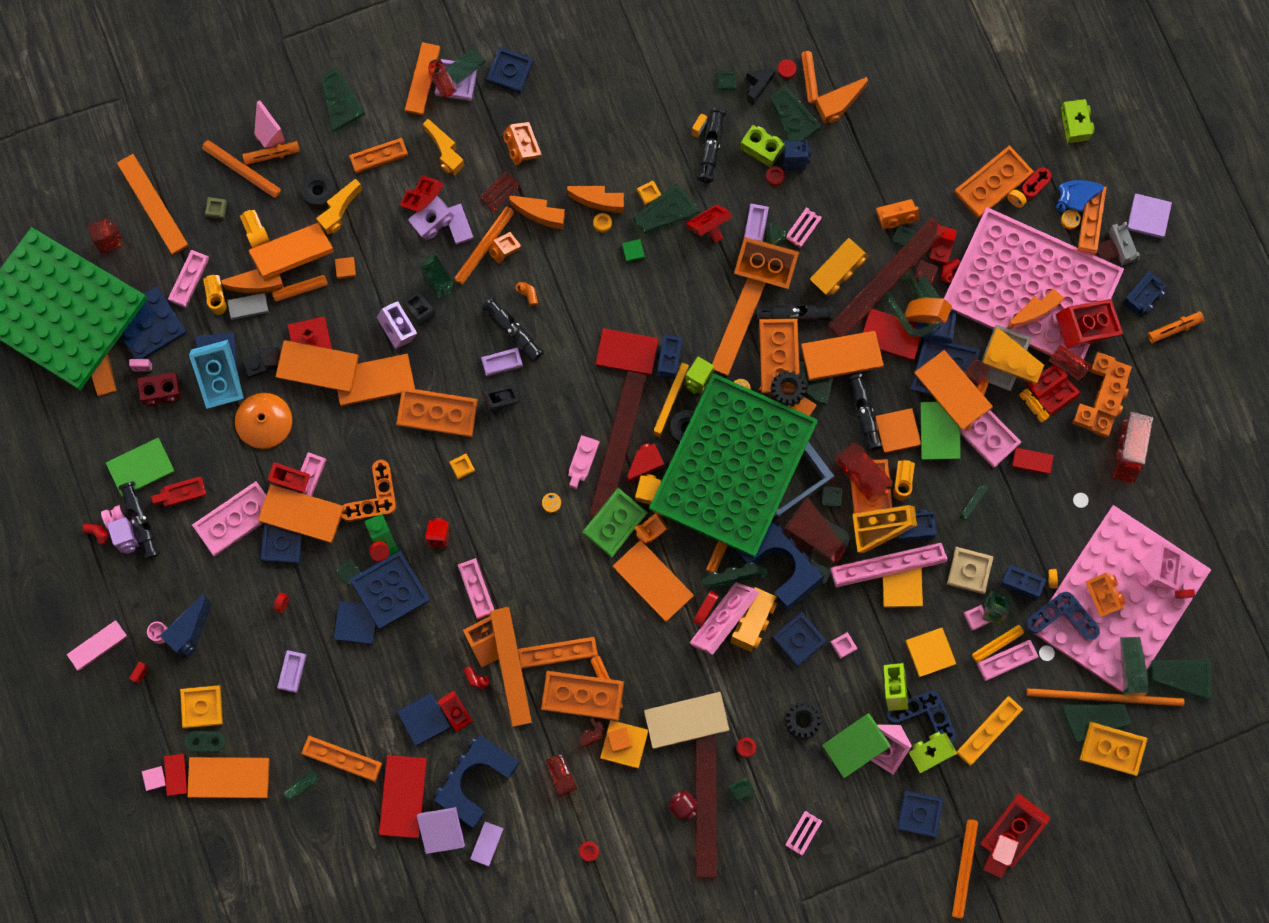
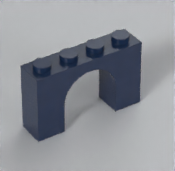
[736,522,823,612]
[434,735,520,829]

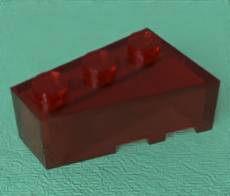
[1112,411,1153,484]
[835,442,893,504]
[785,497,846,564]

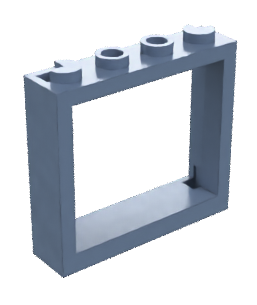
[774,442,834,519]

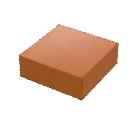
[335,257,356,279]
[607,727,632,752]

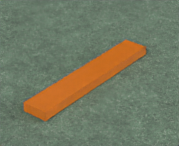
[117,154,189,255]
[712,278,766,377]
[490,607,532,727]

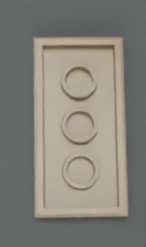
[644,692,730,749]

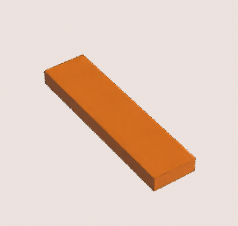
[405,42,441,116]
[1077,187,1107,255]
[518,637,598,669]
[301,736,382,782]

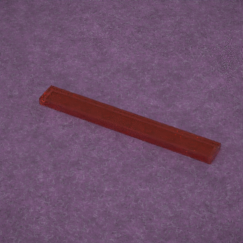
[829,218,946,337]
[590,371,647,517]
[696,734,717,877]

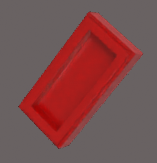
[1012,448,1053,475]
[164,754,188,796]

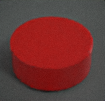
[778,60,796,79]
[766,166,785,186]
[369,541,390,561]
[1175,589,1195,599]
[273,593,289,613]
[736,737,756,758]
[579,841,599,862]

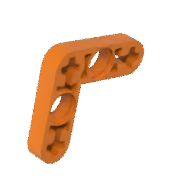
[341,460,396,522]

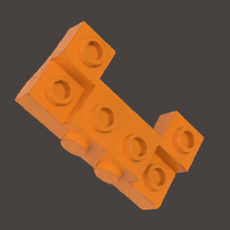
[1072,352,1132,438]

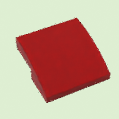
[399,176,444,212]
[1026,363,1080,417]

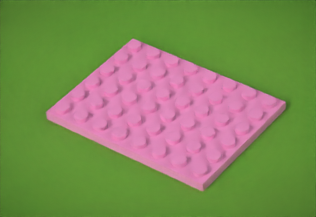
[944,207,1124,369]
[1032,505,1211,696]

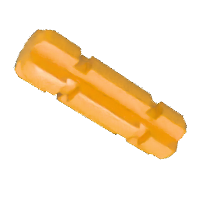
[1020,388,1049,422]

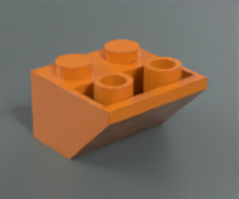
[463,616,499,668]

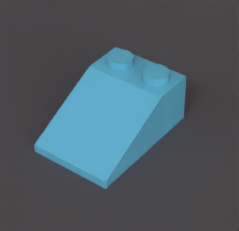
[189,340,244,409]

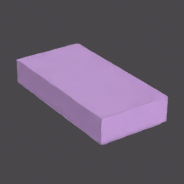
[449,204,474,245]
[744,204,769,241]
[481,348,523,377]
[277,650,307,693]
[470,822,504,866]

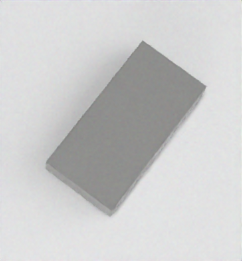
[227,293,269,320]

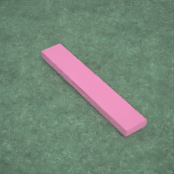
[830,543,947,587]

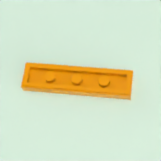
[653,363,689,438]
[957,696,1023,766]

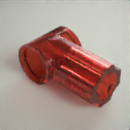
[428,59,457,98]
[546,754,577,797]

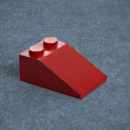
[1055,299,1123,349]
[980,793,1051,868]

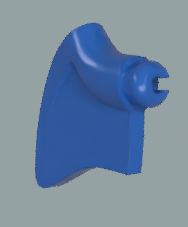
[1056,180,1104,212]

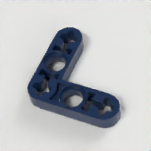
[1026,592,1100,641]
[886,691,956,743]

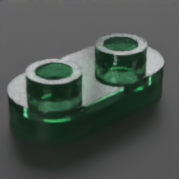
[185,731,226,752]

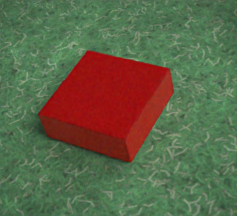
[129,661,149,684]

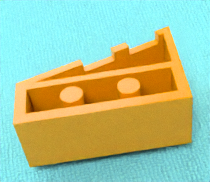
[810,238,870,296]
[982,327,1044,384]
[853,505,917,553]
[730,587,777,652]

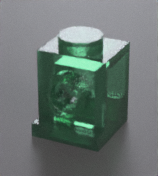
[982,591,1010,625]

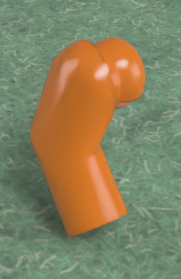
[515,282,538,306]

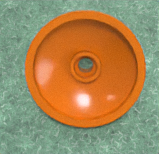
[235,393,293,449]

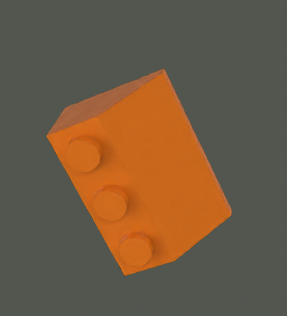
[734,237,799,289]

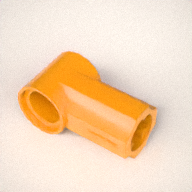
[240,210,270,248]
[203,275,227,315]
[893,460,915,501]

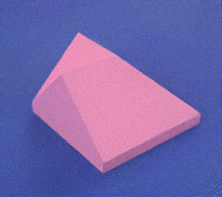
[254,100,286,148]
[1140,542,1183,590]
[871,725,912,775]

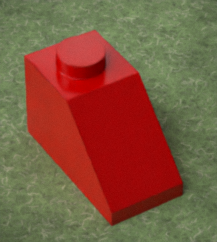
[627,443,664,483]
[425,518,449,548]

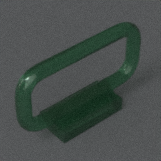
[881,273,941,337]

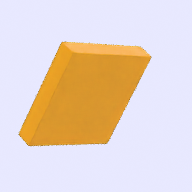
[882,568,923,607]
[905,628,956,678]
[180,685,223,729]
[600,720,648,769]

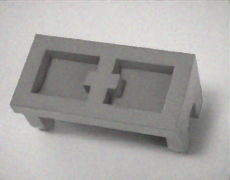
[1108,222,1140,266]

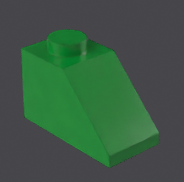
[364,514,399,558]

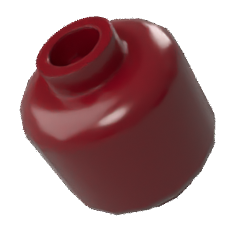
[669,790,698,820]

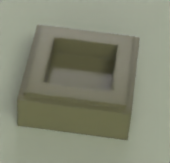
[205,197,227,219]

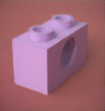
[408,196,455,240]
[377,301,417,349]
[107,517,140,554]

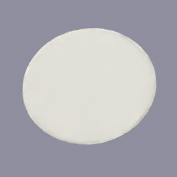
[1073,493,1088,508]
[1039,646,1055,661]

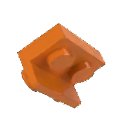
[503,122,542,166]
[876,199,919,229]
[1085,572,1126,617]

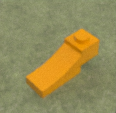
[423,119,464,176]
[316,179,362,235]

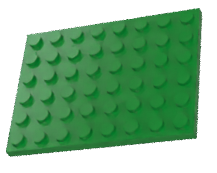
[0,227,148,391]
[649,373,818,558]

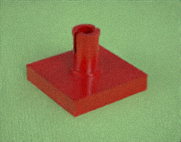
[685,204,732,242]
[288,316,332,349]

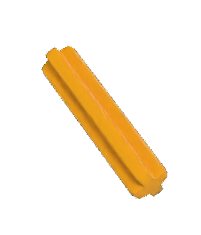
[972,625,1024,663]

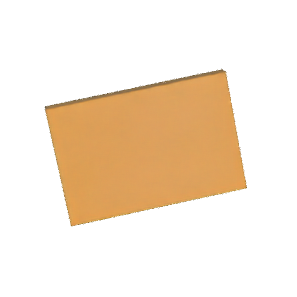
[1080,722,1148,776]

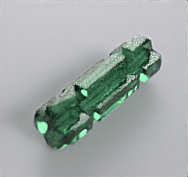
[283,770,319,801]

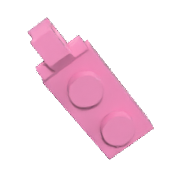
[568,435,600,490]

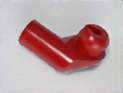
[941,258,961,283]
[83,524,109,544]
[463,666,489,689]

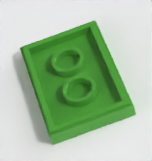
[921,402,960,460]
[106,438,175,497]
[582,488,648,557]
[822,713,891,778]

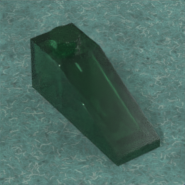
[420,252,453,298]
[1120,637,1149,696]

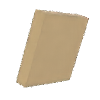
[946,547,993,594]

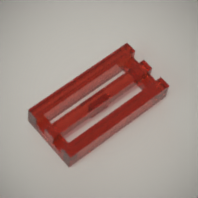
[480,171,520,211]
[1048,345,1092,381]

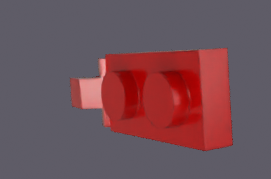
[151,476,207,507]

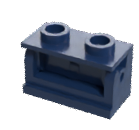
[782,139,811,171]
[1122,271,1167,317]
[657,334,683,380]
[896,510,937,542]
[999,565,1046,601]

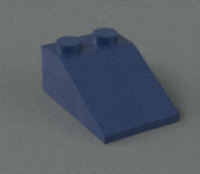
[160,594,212,658]

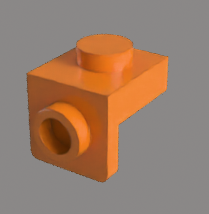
[635,513,669,543]

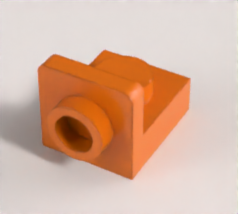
[488,232,521,264]

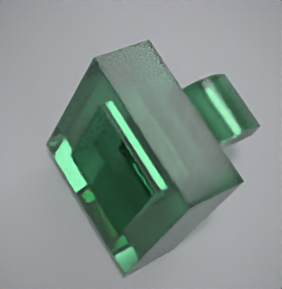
[767,222,787,245]
[729,778,755,805]

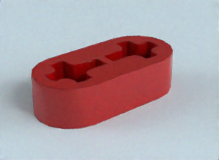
[1021,167,1051,199]
[693,591,719,626]

